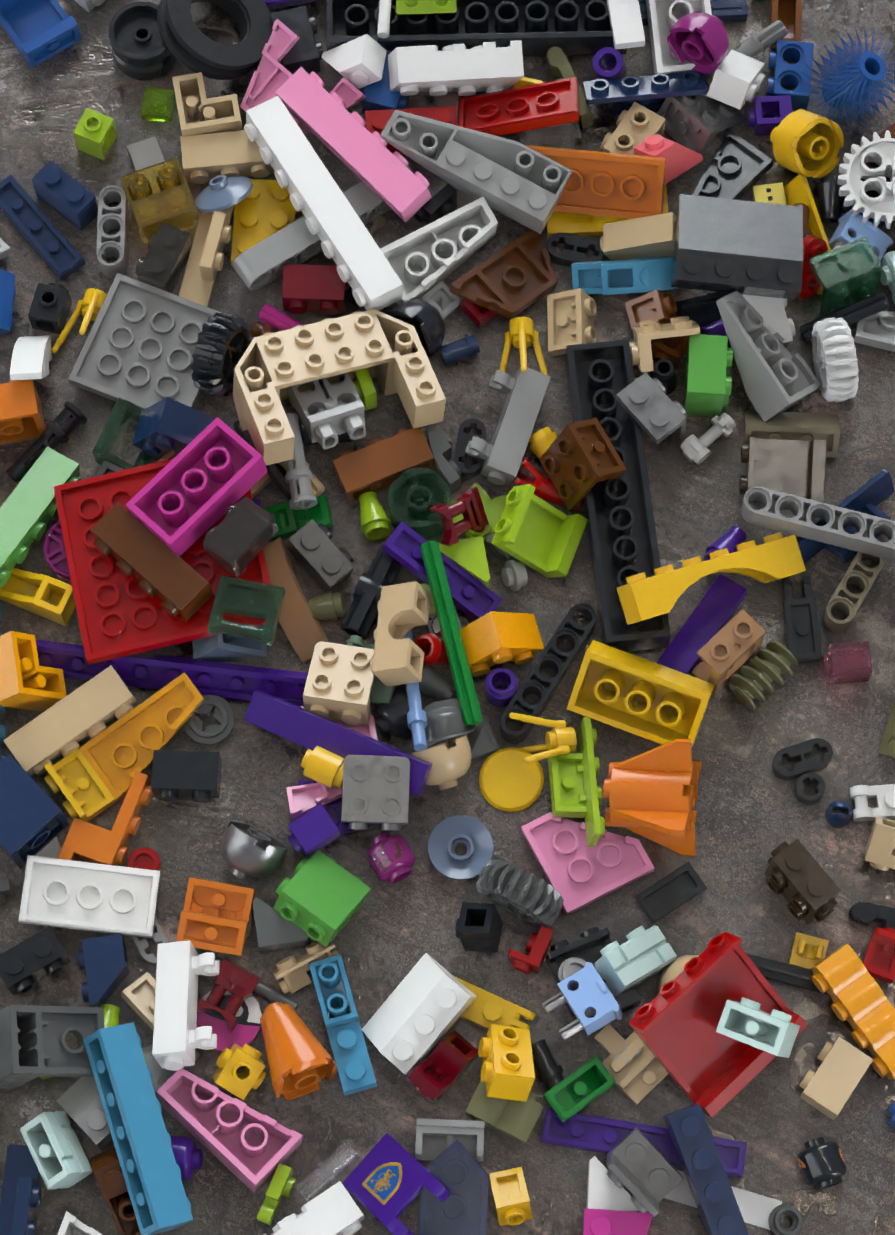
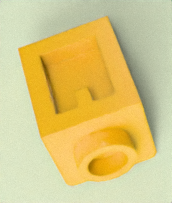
[489,1166,533,1226]

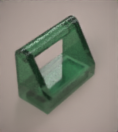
[92,397,151,469]

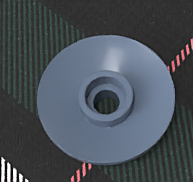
[195,175,253,213]
[428,815,494,880]

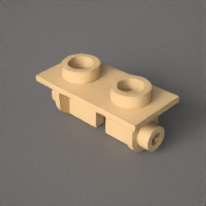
[271,941,339,994]

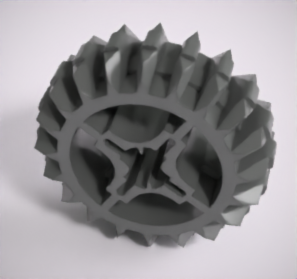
[476,860,564,927]

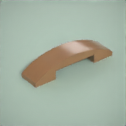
[263,537,329,663]

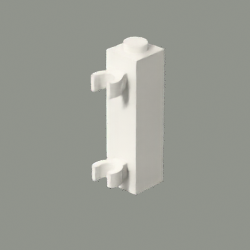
[152,940,220,1071]

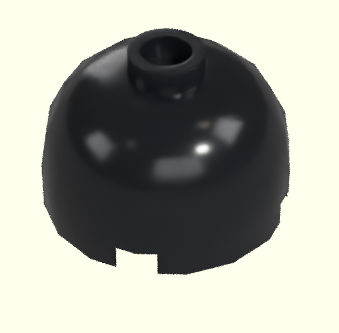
[387,299,445,359]

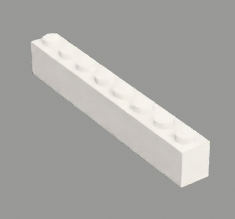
[244,96,403,311]

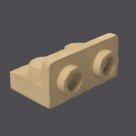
[547,288,598,356]

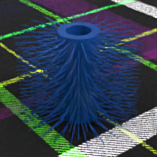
[797,25,895,136]

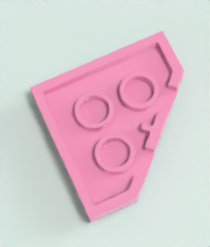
[521,812,655,915]

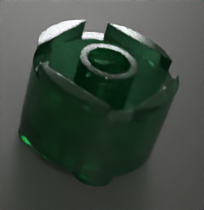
[388,468,452,540]

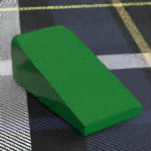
[543,1056,616,1123]

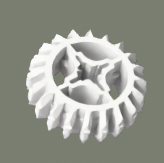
[811,317,859,402]

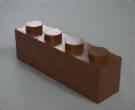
[90,503,214,622]

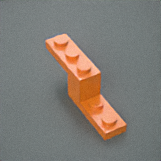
[57,771,153,866]

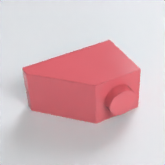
[634,134,703,184]

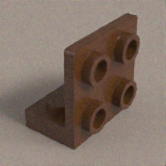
[540,418,627,510]

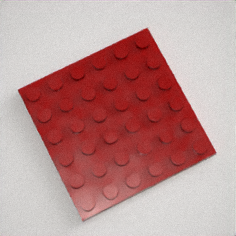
[53,458,279,665]

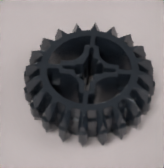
[191,312,251,397]

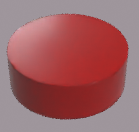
[127,847,161,871]

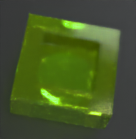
[141,87,175,122]

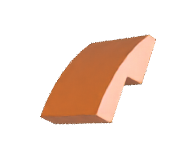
[176,877,256,956]

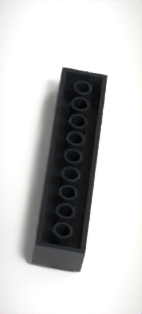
[326,0,627,56]
[565,339,671,652]

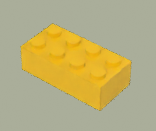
[567,640,715,747]

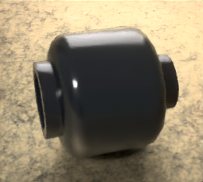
[374,690,423,738]

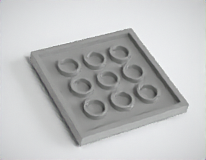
[68,273,222,412]

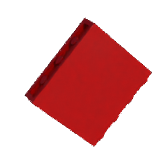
[629,931,808,1118]

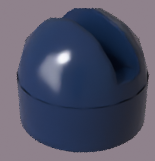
[826,800,853,828]

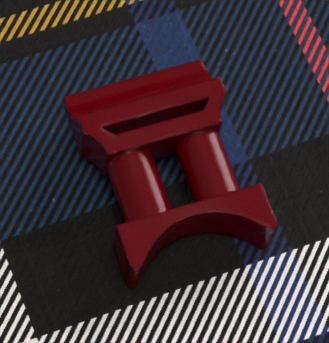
[430,487,489,546]
[197,959,260,1032]

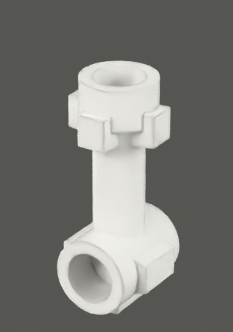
[680,413,736,465]

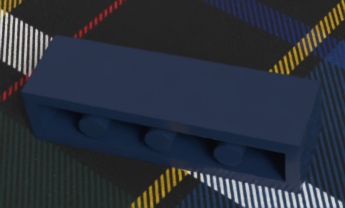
[663,1104,749,1235]

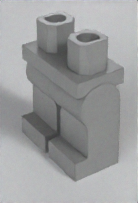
[288,372,366,450]

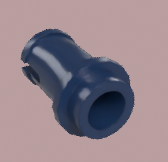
[439,334,480,365]

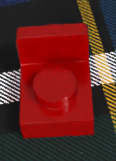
[508,925,554,974]

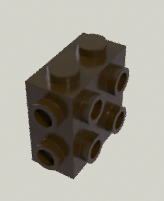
[765,839,841,925]

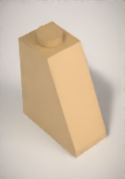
[600,212,677,261]

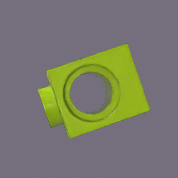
[73,108,118,161]

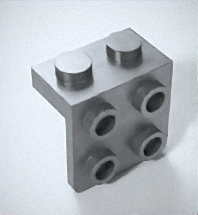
[616,372,687,444]
[341,755,410,831]

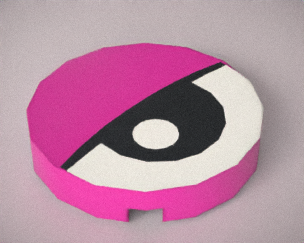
[196,991,262,1052]

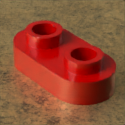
[798,236,828,299]

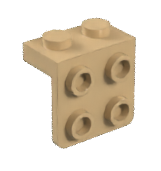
[629,316,700,372]
[303,641,375,725]

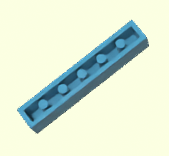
[83,1022,193,1235]

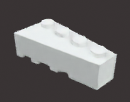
[388,40,524,96]

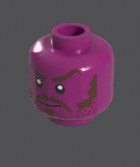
[367,832,415,884]

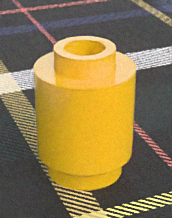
[301,746,344,789]

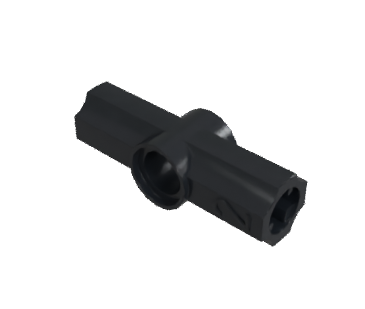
[341,544,402,640]

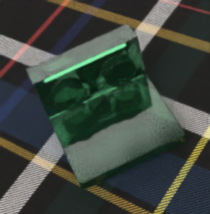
[809,236,883,317]

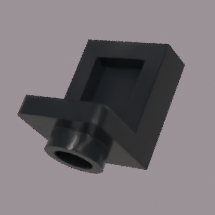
[413,183,457,225]

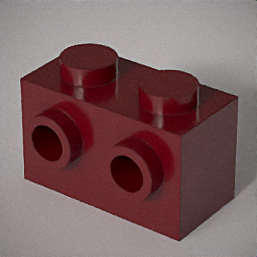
[282,264,347,315]

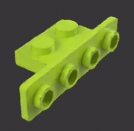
[548,717,605,847]

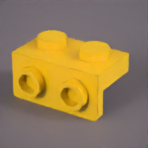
[44,748,116,822]

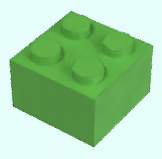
[683,334,733,418]

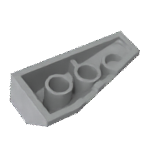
[716,291,821,422]
[56,1043,201,1150]

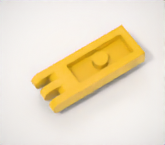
[454,976,536,1030]

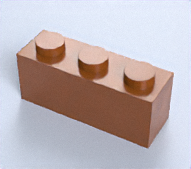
[332,427,435,504]

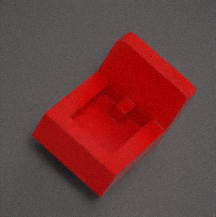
[862,927,895,984]

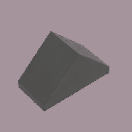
[252,896,311,954]

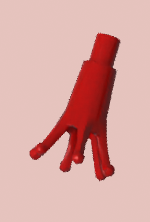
[508,456,582,510]

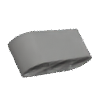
[96,185,129,279]

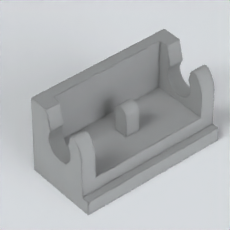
[415,1118,485,1163]

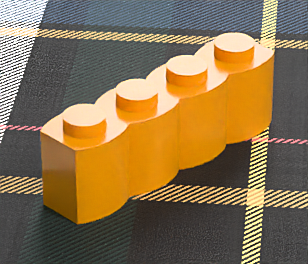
[811,944,895,1079]

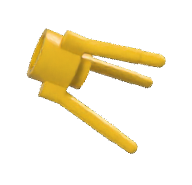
[51,288,107,354]
[500,317,548,376]
[509,712,577,763]

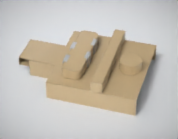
[594,1023,669,1106]

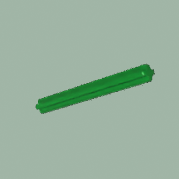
[420,541,483,726]

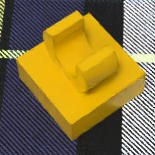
[788,932,829,970]

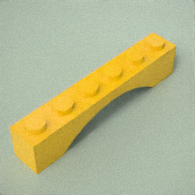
[616,532,806,625]
[0,568,76,627]

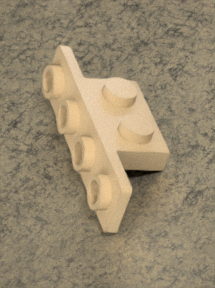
[179,205,235,307]

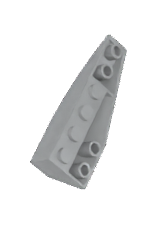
[380,110,573,234]

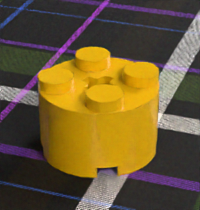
[770,109,844,178]

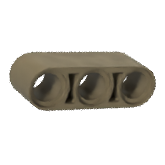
[822,552,886,634]

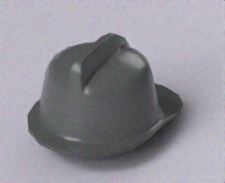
[401,698,476,752]

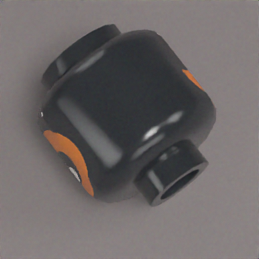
[797,1137,847,1191]

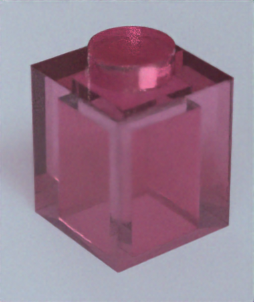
[822,641,873,684]

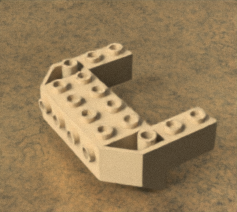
[233,309,446,466]

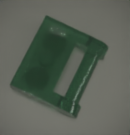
[208,576,286,646]

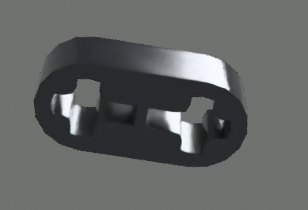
[547,233,604,267]
[454,418,486,479]
[772,738,833,780]

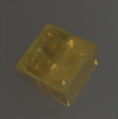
[119,157,199,244]

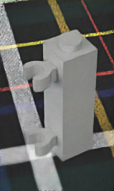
[465,367,551,485]

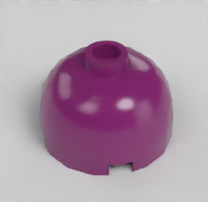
[667,12,729,74]

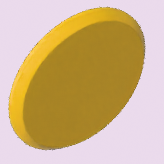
[479,747,544,812]

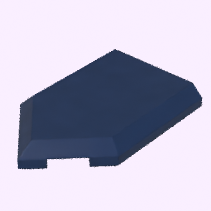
[418,1139,489,1235]

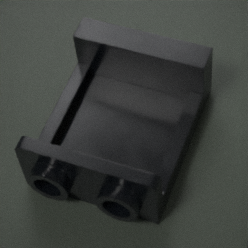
[546,927,641,1032]

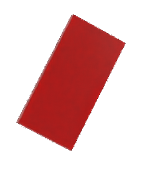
[458,77,579,136]

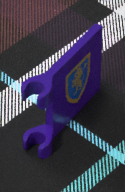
[342,1133,451,1235]

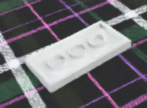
[18,855,160,938]

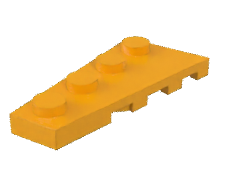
[79,672,205,802]

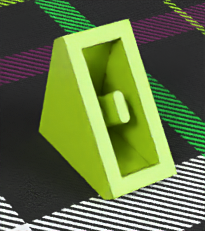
[438,536,490,589]

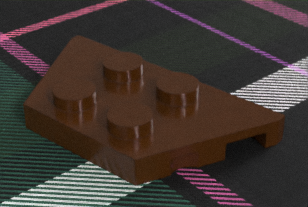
[449,229,558,319]

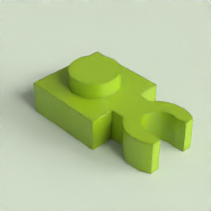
[256,1163,296,1226]

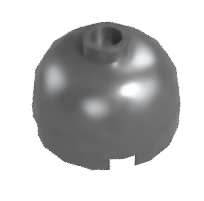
[221,820,288,880]

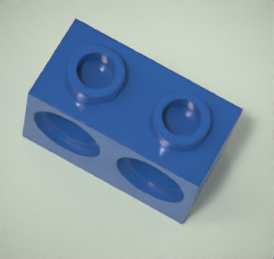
[766,40,814,111]

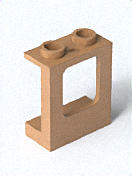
[691,609,766,697]

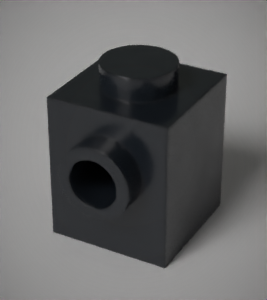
[28,283,72,335]
[455,902,503,953]

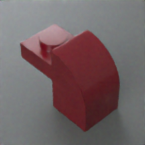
[408,1030,478,1100]

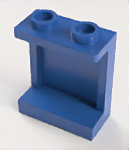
[0,0,82,68]

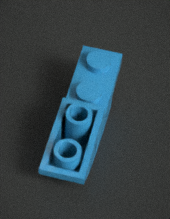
[571,256,680,295]
[309,954,377,1096]

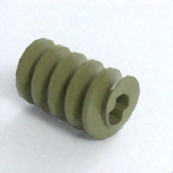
[729,640,799,711]

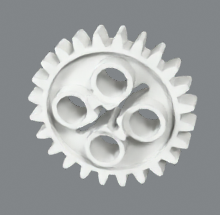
[837,130,895,229]

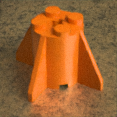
[603,739,702,856]

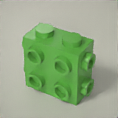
[274,850,371,947]

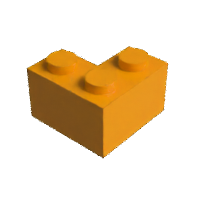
[460,611,544,677]
[0,631,67,712]

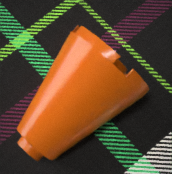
[260,1002,338,1100]

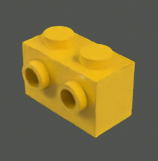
[478,1024,535,1102]

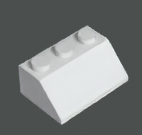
[362,953,477,1075]

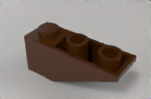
[90,1147,160,1235]

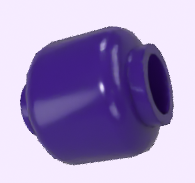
[170,1136,203,1181]

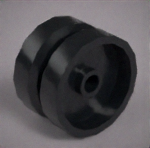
[109,2,177,80]

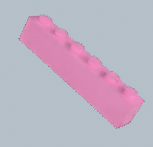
[275,67,432,223]

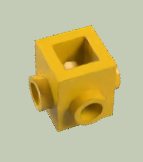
[212,1043,266,1101]

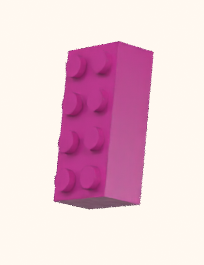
[125,417,267,557]

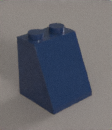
[0,754,69,869]

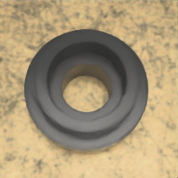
[768,1204,803,1235]

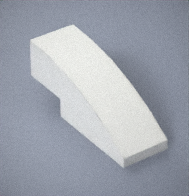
[10,335,52,380]

